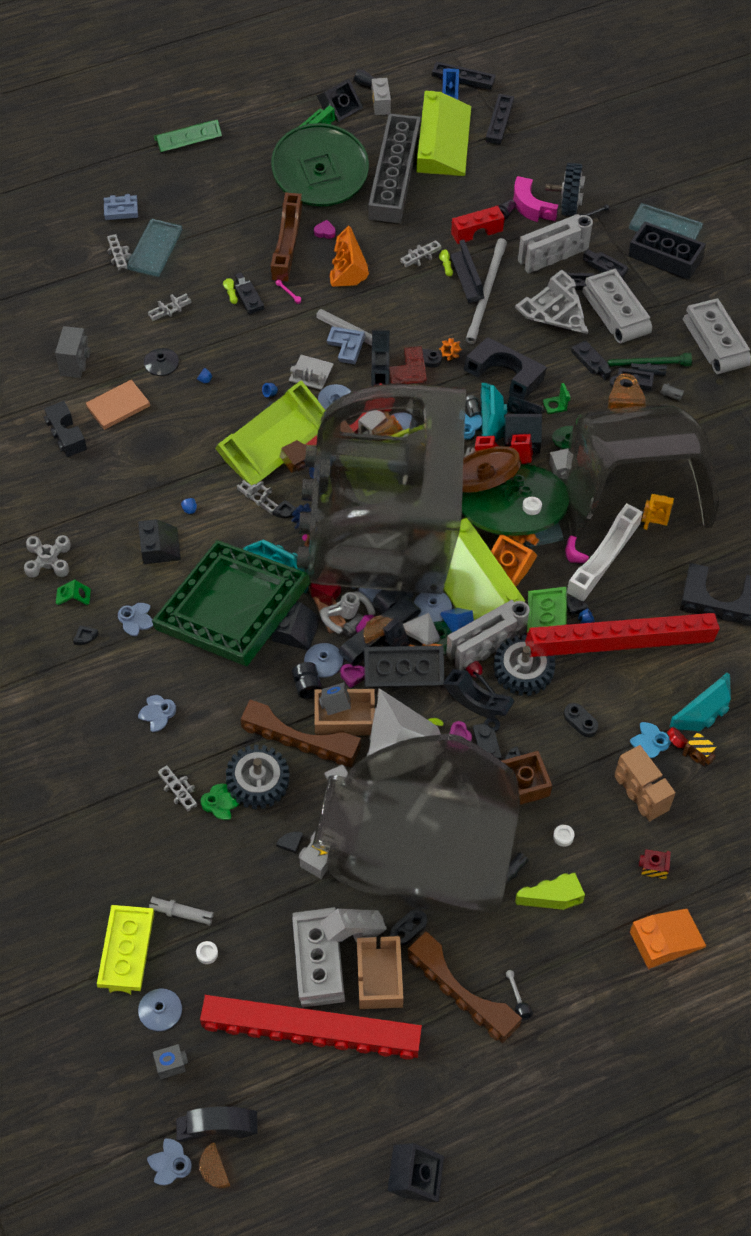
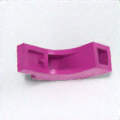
[513,176,558,222]

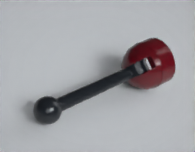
[466,661,496,694]

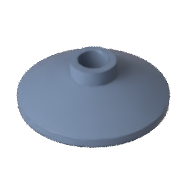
[318,384,353,414]
[414,590,452,622]
[304,643,343,678]
[138,989,182,1031]

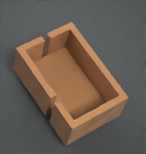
[315,689,375,736]
[615,745,676,821]
[357,936,403,1009]

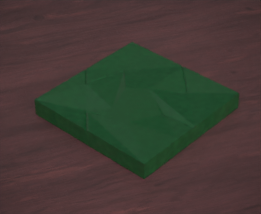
[152,540,311,667]

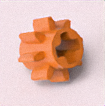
[439,338,462,360]

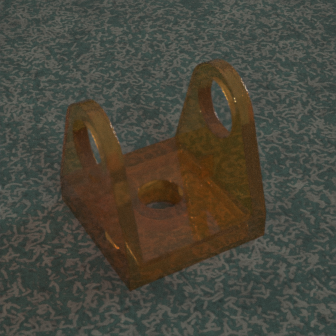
[605,374,646,426]

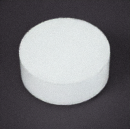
[522,497,542,515]
[553,825,574,847]
[196,941,218,964]

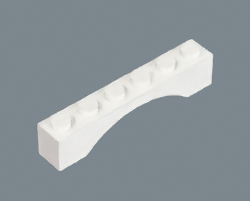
[567,503,643,601]

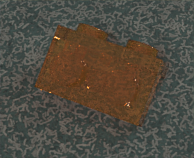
[373,411,403,440]

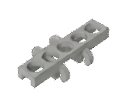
[107,234,132,271]
[400,240,441,267]
[148,294,191,321]
[237,480,278,515]
[158,765,197,811]

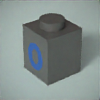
[319,682,351,715]
[153,1044,188,1079]

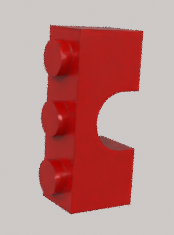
[451,206,504,244]
[475,434,533,464]

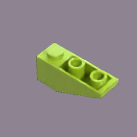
[515,873,585,910]

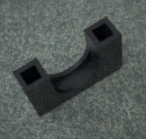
[464,337,547,400]
[680,563,751,626]

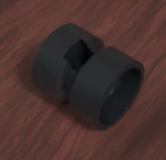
[292,662,323,699]

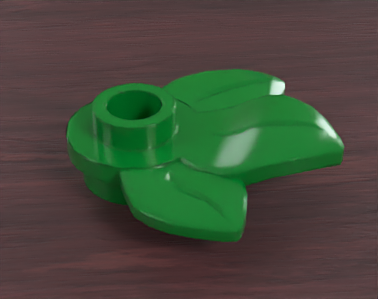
[200,784,239,820]

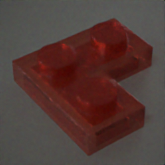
[389,346,427,386]

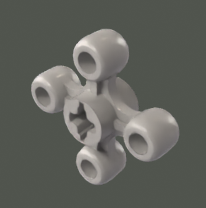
[24,535,71,578]

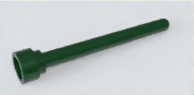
[607,352,692,367]

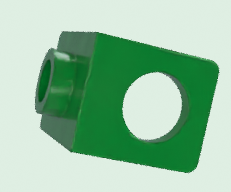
[543,383,570,414]
[56,580,91,605]

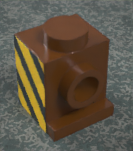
[682,732,717,766]

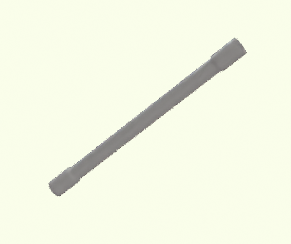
[465,239,507,344]

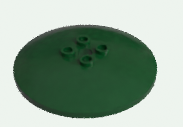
[271,123,369,206]
[458,464,569,536]

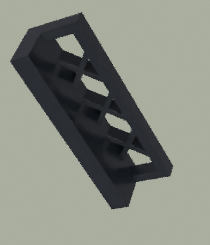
[450,240,485,304]

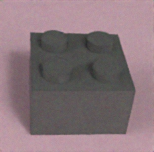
[55,326,90,378]

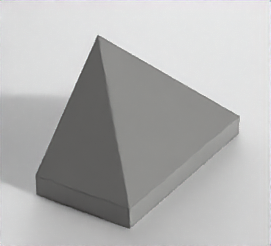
[403,613,440,645]

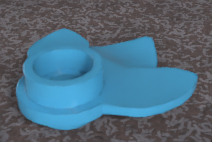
[447,411,482,439]
[630,722,670,758]

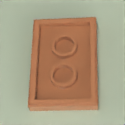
[86,380,150,430]

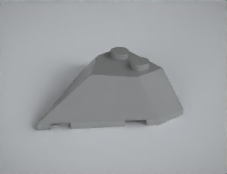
[515,270,588,334]
[366,689,445,779]

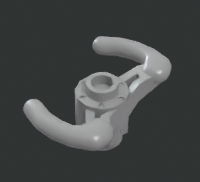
[319,591,375,634]

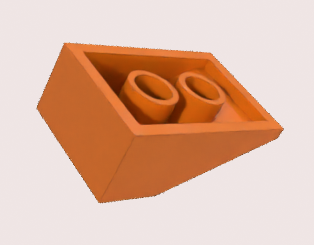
[491,535,537,587]
[630,909,706,969]

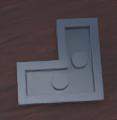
[327,327,366,364]

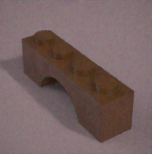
[280,416,354,473]

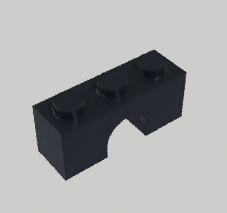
[43,401,87,457]

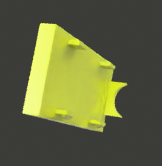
[97,905,154,995]

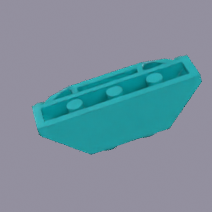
[481,383,507,442]
[243,540,308,593]
[669,673,731,731]

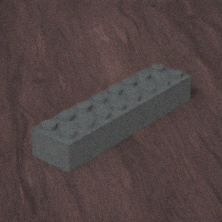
[368,113,420,223]

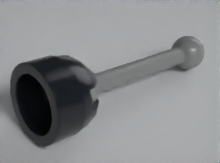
[506,970,533,1021]

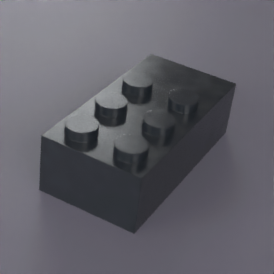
[628,221,706,279]
[363,646,444,689]

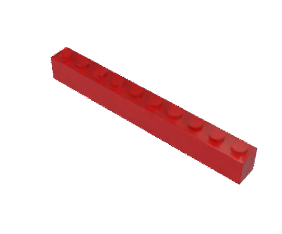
[525,613,720,657]
[200,995,422,1060]

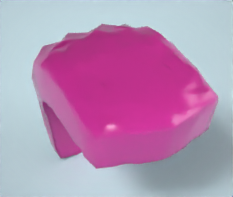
[565,536,589,563]

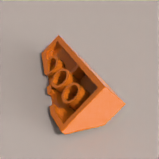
[330,226,369,287]

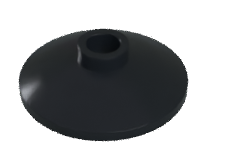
[144,348,179,376]

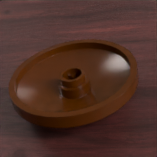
[448,446,521,492]

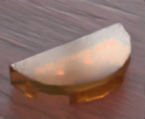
[363,616,394,643]
[199,1142,230,1188]

